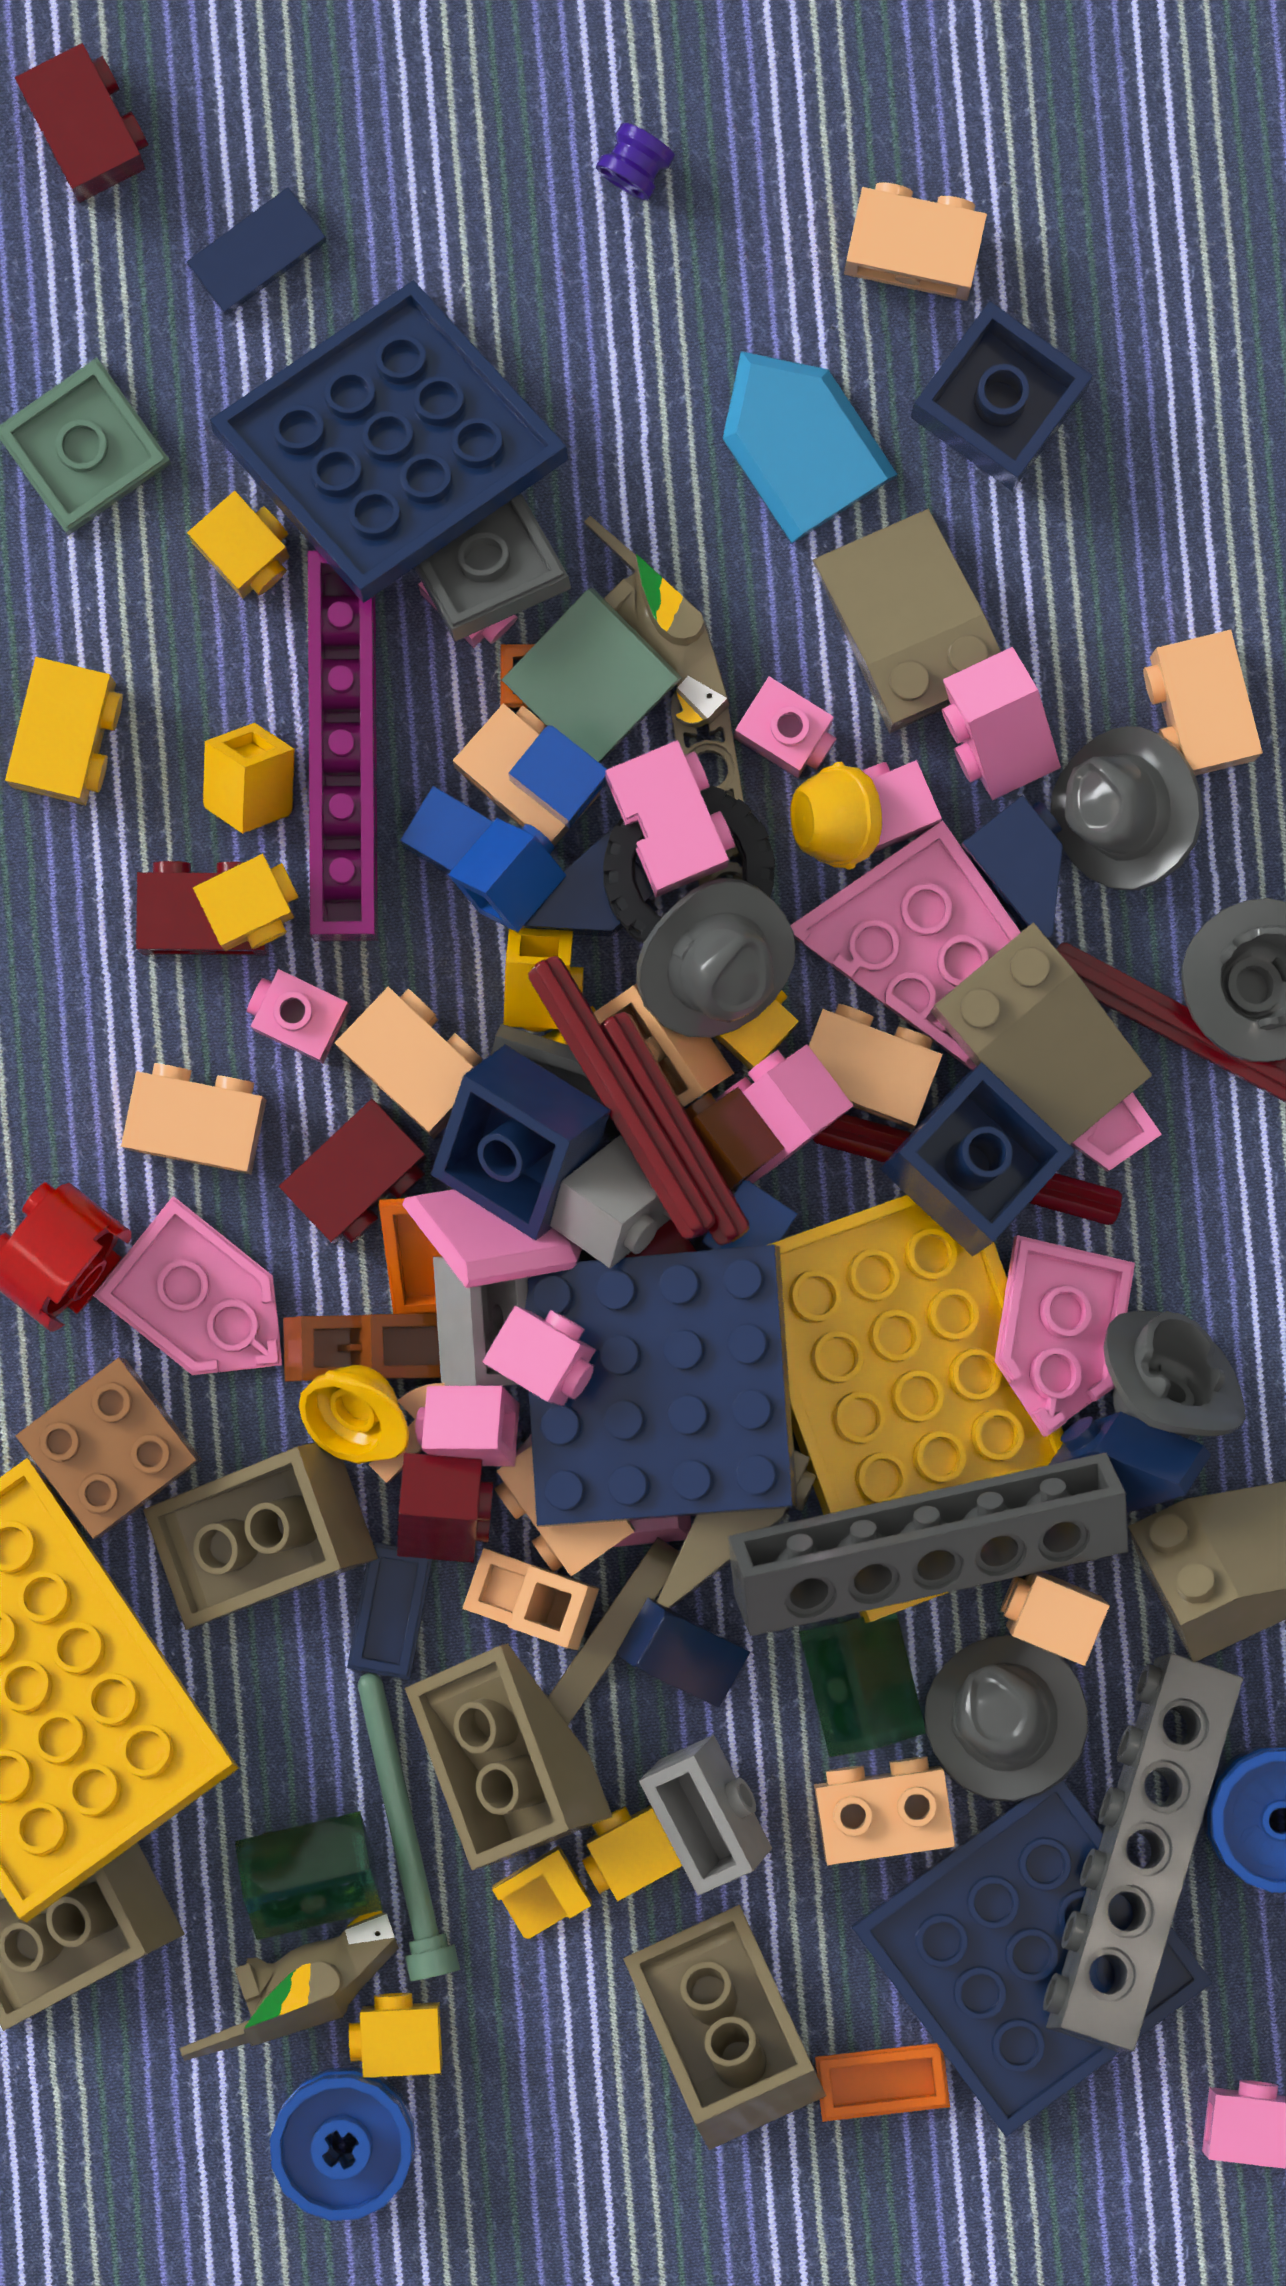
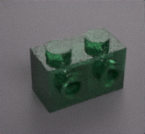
[799,1612,926,1757]
[235,1811,383,1940]

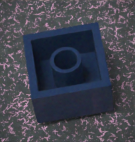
[911,301,1093,491]
[431,1044,611,1241]
[879,1062,1075,1257]

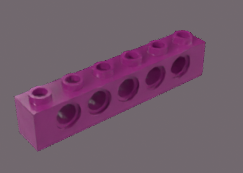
[308,551,378,942]

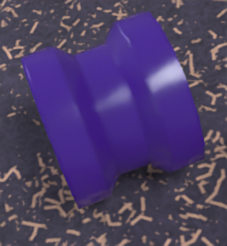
[596,123,675,201]

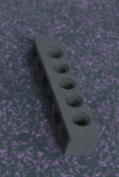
[728,1452,1128,1636]
[1043,1653,1244,2052]

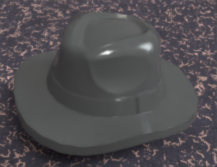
[1051,726,1203,890]
[636,878,795,1038]
[1181,898,1286,1062]
[1103,1311,1246,1439]
[925,1635,1089,1802]

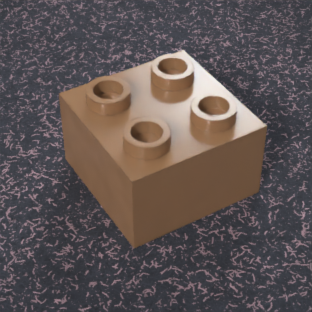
[15,1357,202,1539]

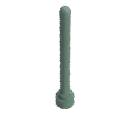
[358,1673,460,1981]

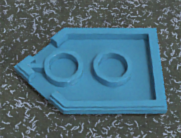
[723,351,898,544]

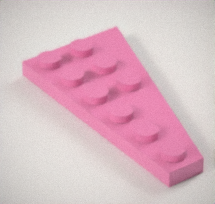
[790,820,1162,1172]

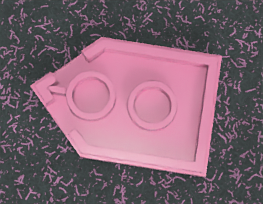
[403,1189,582,1288]
[93,1196,283,1375]
[994,1235,1135,1437]

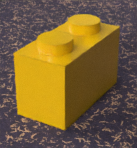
[5,657,123,806]

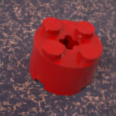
[0,1182,132,1332]

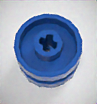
[1204,1746,1286,1893]
[270,2067,416,2221]

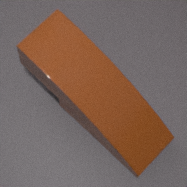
[283,1313,441,1382]

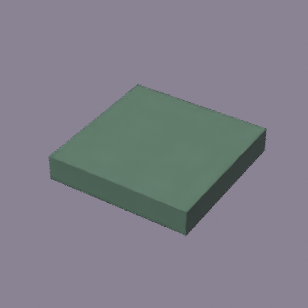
[0,358,171,536]
[502,588,682,763]

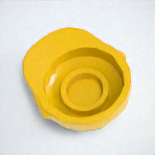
[790,762,882,870]
[299,1365,409,1464]

